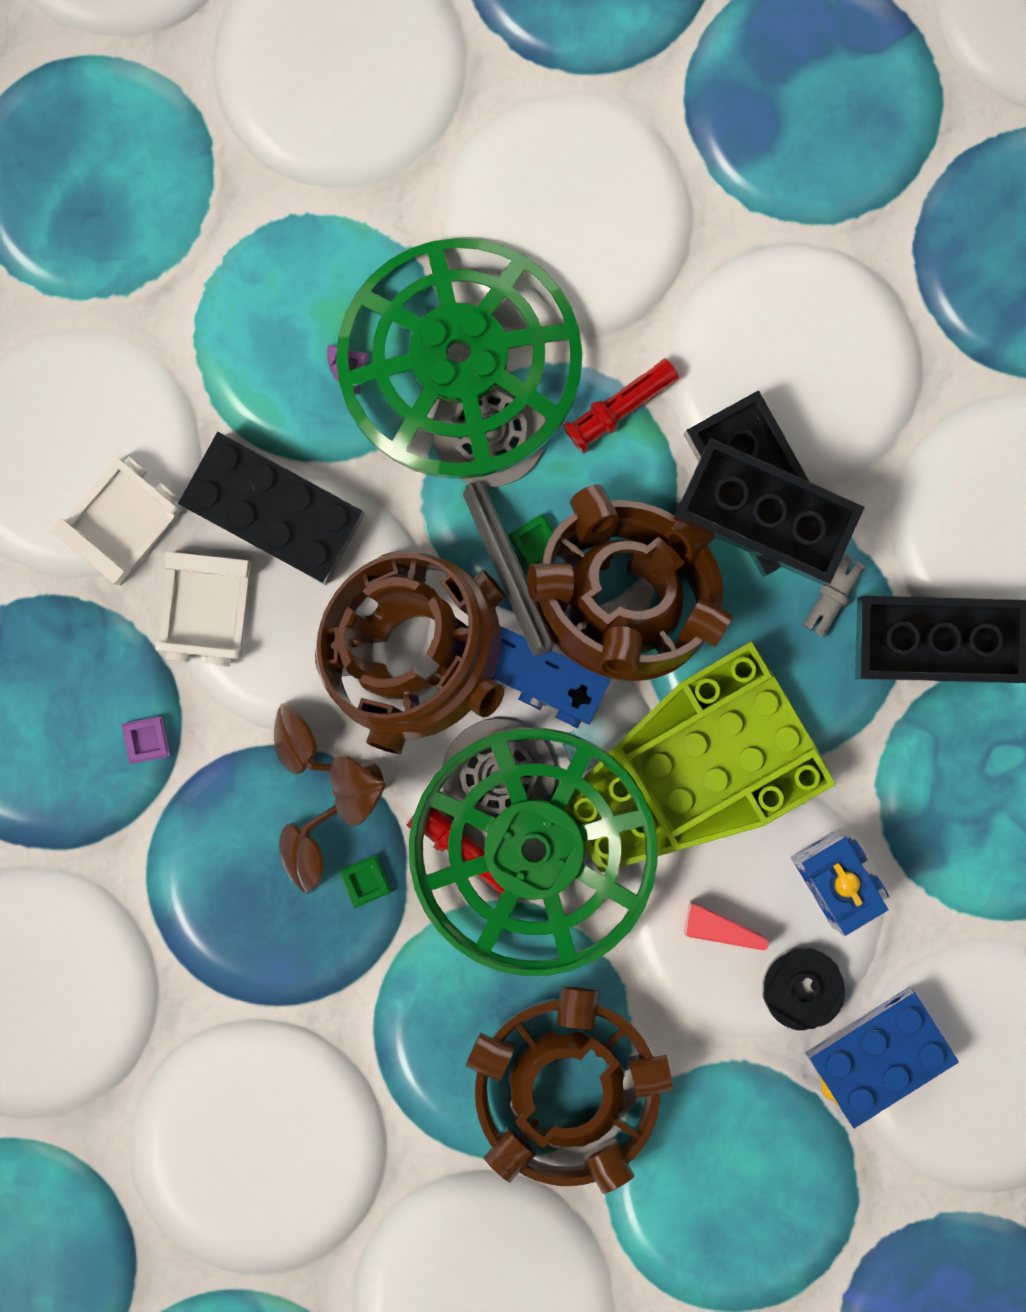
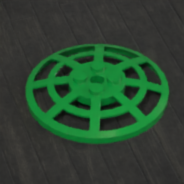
[336,238,583,479]
[409,728,658,976]

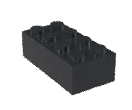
[684,390,810,577]
[178,431,365,585]
[673,438,865,586]
[855,596,1026,684]

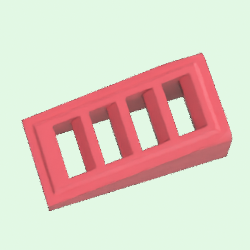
[684,902,769,951]

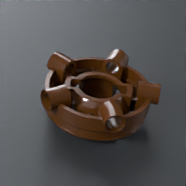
[527,484,734,681]
[315,551,507,754]
[465,986,674,1194]

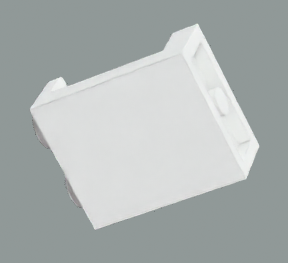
[51,456,182,586]
[155,552,252,667]

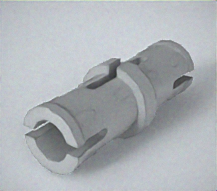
[802,554,866,638]

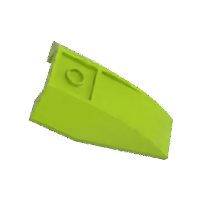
[565,641,836,873]

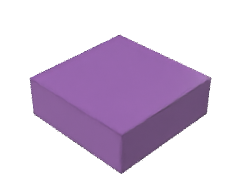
[121,716,171,764]

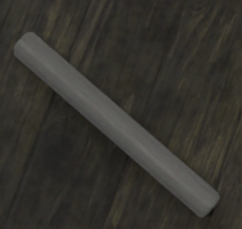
[463,481,555,656]

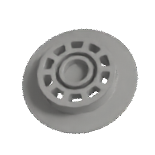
[432,385,546,487]
[442,719,556,831]

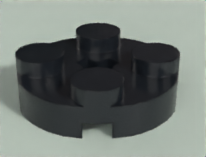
[762,948,845,1031]

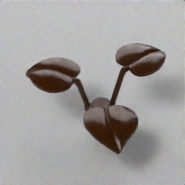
[274,703,386,894]

